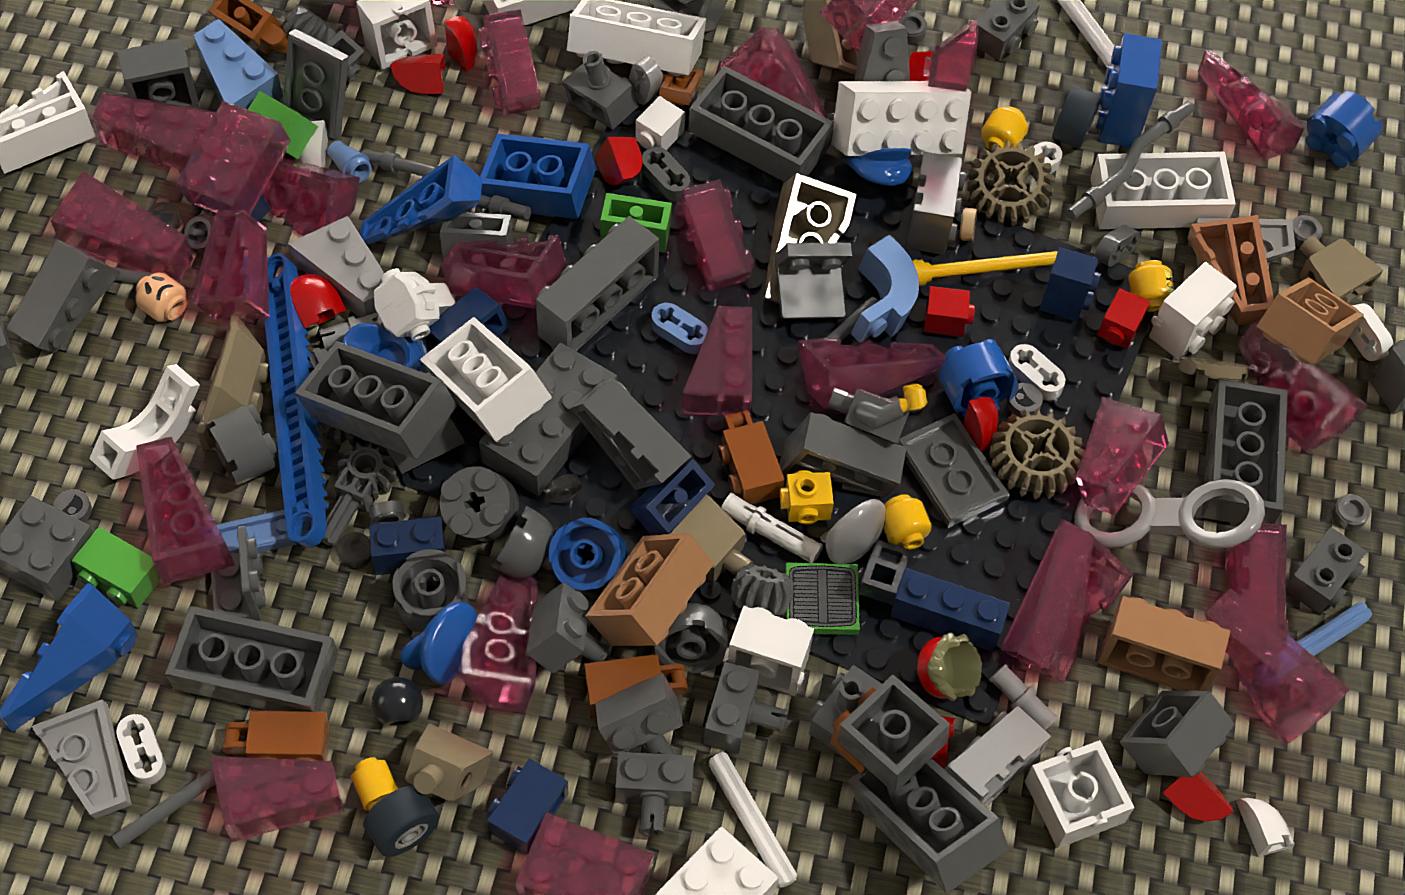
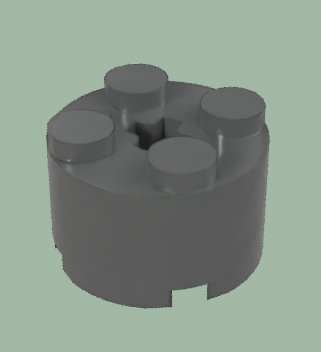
[205,404,279,487]
[440,467,519,542]
[392,549,469,632]

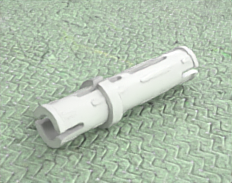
[721,493,823,563]

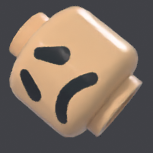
[136,272,187,322]

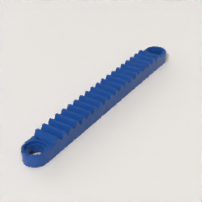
[260,253,329,548]

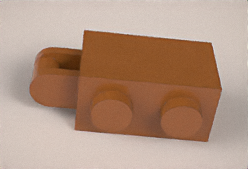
[209,0,288,55]
[717,410,785,504]
[585,654,688,718]
[222,711,330,772]

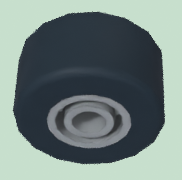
[1052,86,1102,149]
[363,785,440,857]

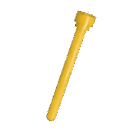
[912,251,1057,286]

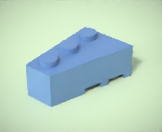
[193,19,283,131]

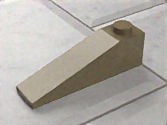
[764,173,856,303]

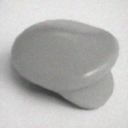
[820,499,886,564]

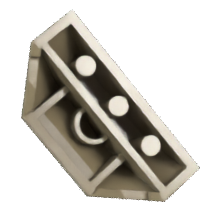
[802,0,866,75]
[197,315,270,450]

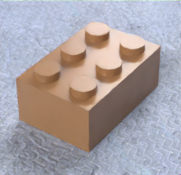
[1256,277,1364,365]
[585,533,714,646]
[1098,596,1230,691]

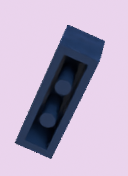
[890,568,1010,652]

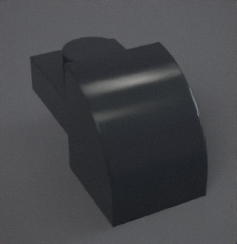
[858,539,911,606]

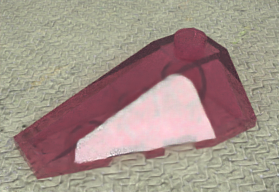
[718,26,830,120]
[1198,50,1304,161]
[1204,588,1350,743]

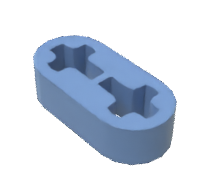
[651,303,709,354]

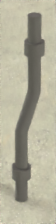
[1066,101,1195,220]
[361,149,531,220]

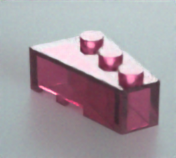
[478,9,541,115]
[1076,397,1169,515]
[1226,523,1288,652]

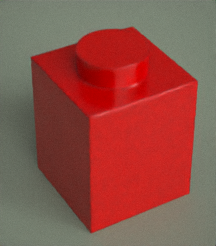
[923,286,975,337]
[1097,288,1150,349]

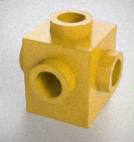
[780,470,834,524]

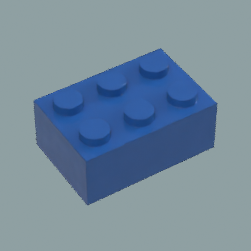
[1095,33,1162,148]
[480,133,596,219]

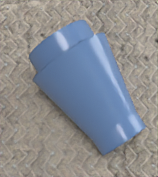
[327,140,372,183]

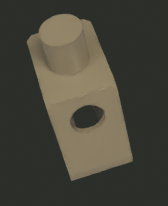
[1300,236,1383,303]
[670,494,753,582]
[405,724,493,801]

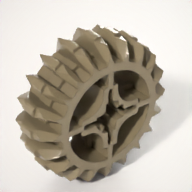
[967,140,1055,226]
[989,408,1085,500]

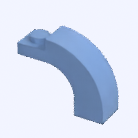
[851,235,919,343]

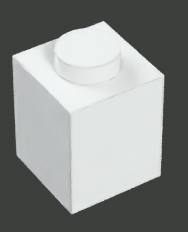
[636,96,685,150]

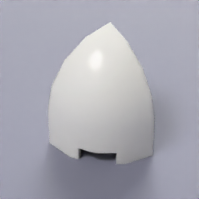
[295,120,328,181]
[1236,798,1294,857]

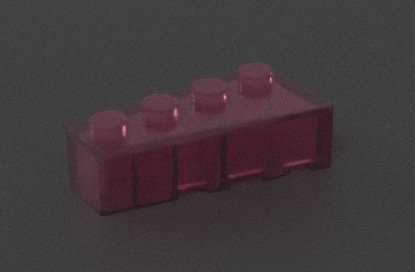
[92,93,234,178]
[50,171,193,283]
[136,437,236,584]

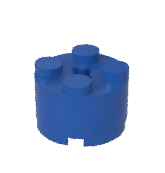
[1305,91,1383,168]
[939,339,1019,418]
[549,518,628,593]

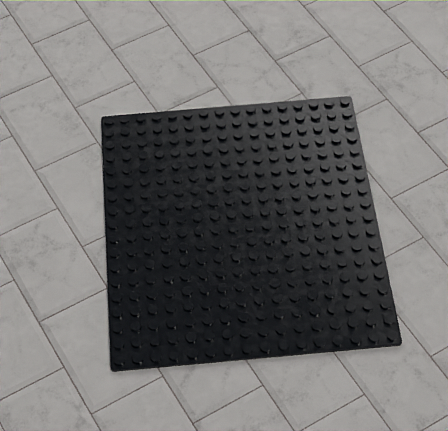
[402,93,1154,726]

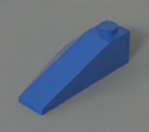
[360,155,483,245]
[0,583,138,732]

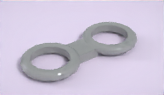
[1074,479,1265,549]

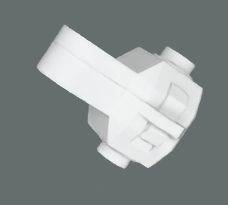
[374,269,455,341]

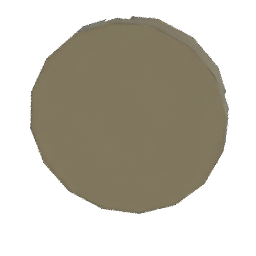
[1178,357,1249,381]

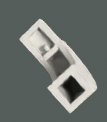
[89,364,200,479]

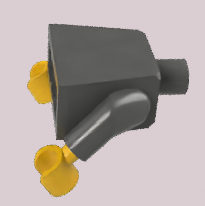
[827,384,927,443]

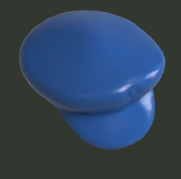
[845,148,913,186]
[342,323,423,371]
[400,602,479,685]

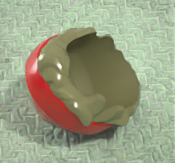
[916,632,982,702]

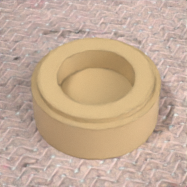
[960,208,977,242]

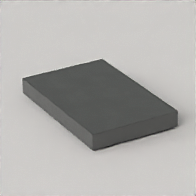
[283,29,349,140]
[895,413,1009,528]

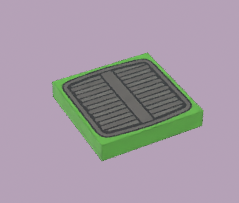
[785,563,860,635]

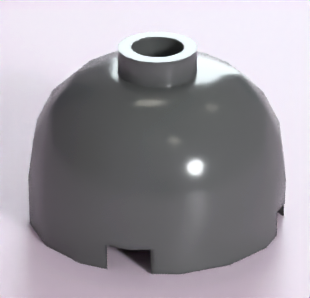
[491,505,555,579]
[655,603,728,673]

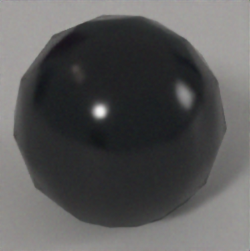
[371,677,423,726]

